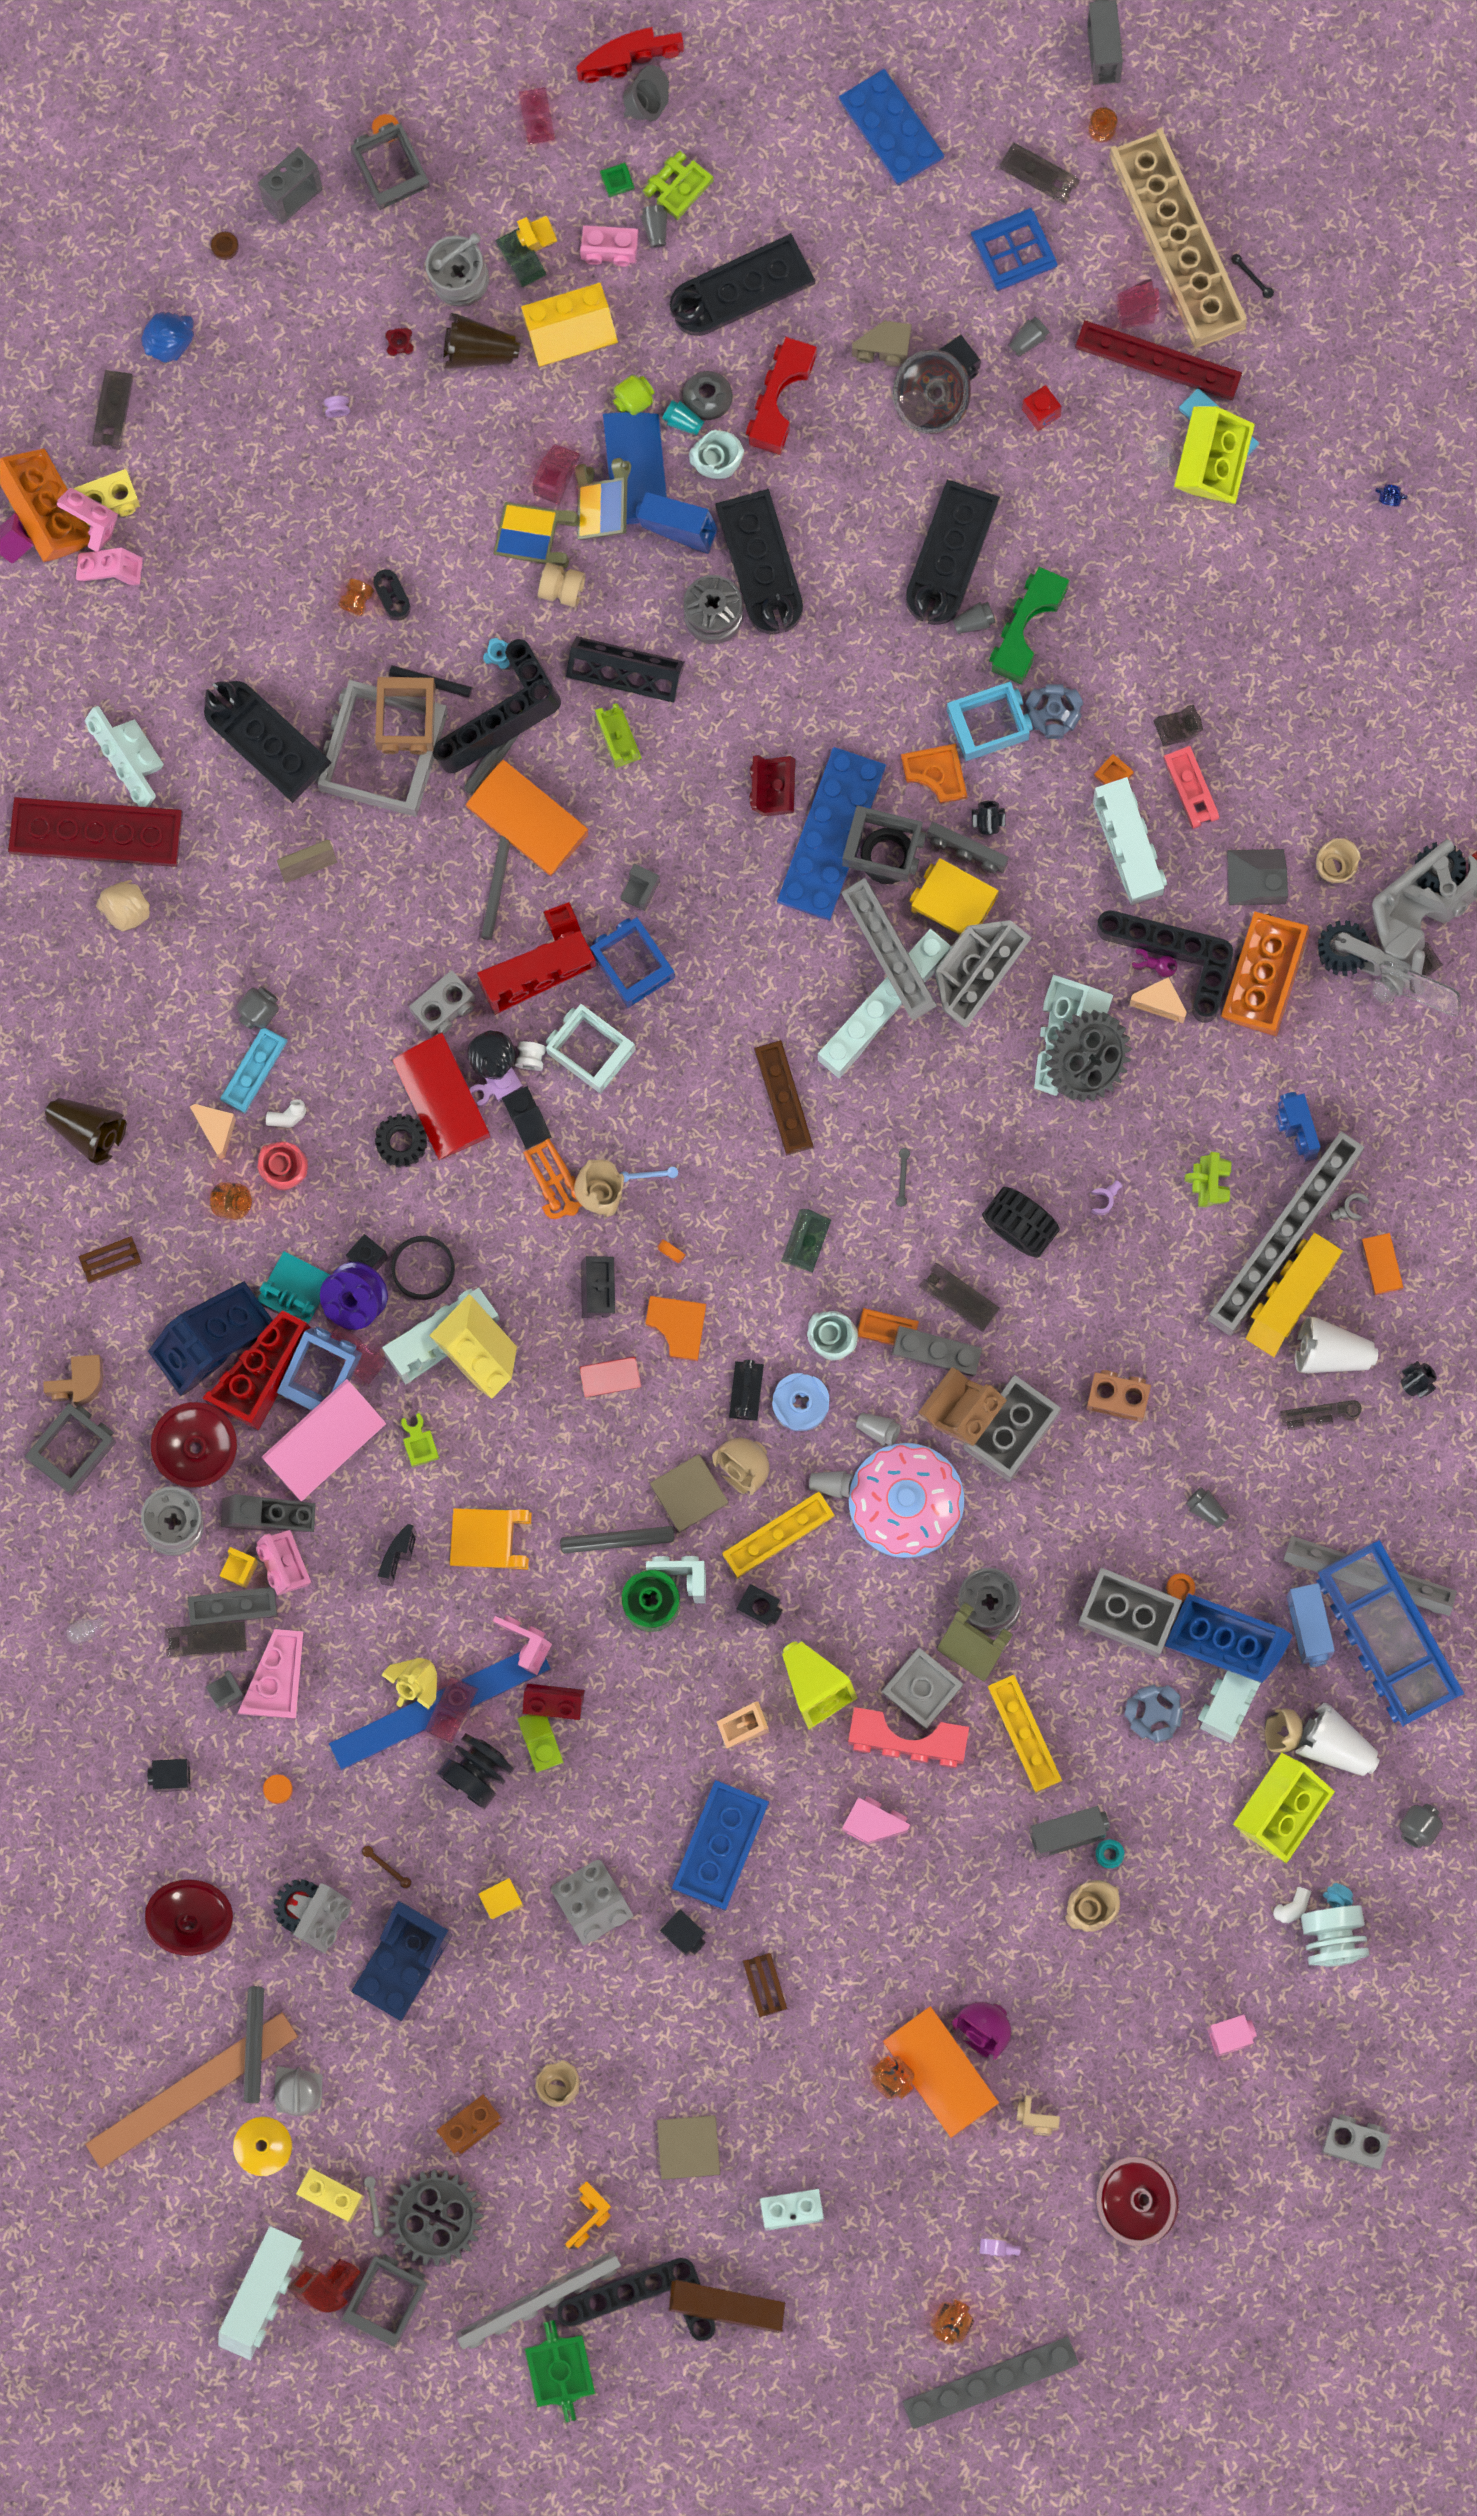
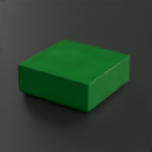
[600,162,635,198]

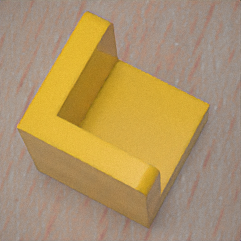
[220,1547,258,1588]
[478,1878,524,1919]

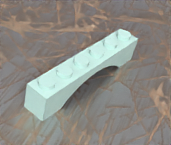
[818,929,952,1079]

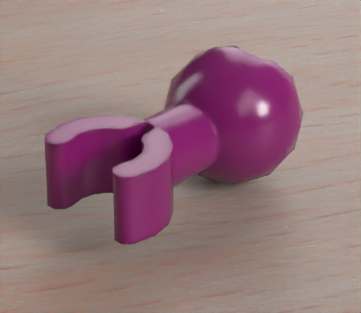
[1132,949,1177,978]

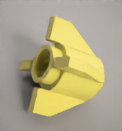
[382,1658,437,1709]

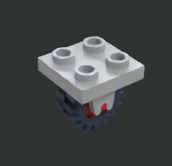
[273,1879,353,1954]

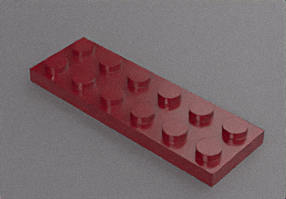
[8,797,183,867]

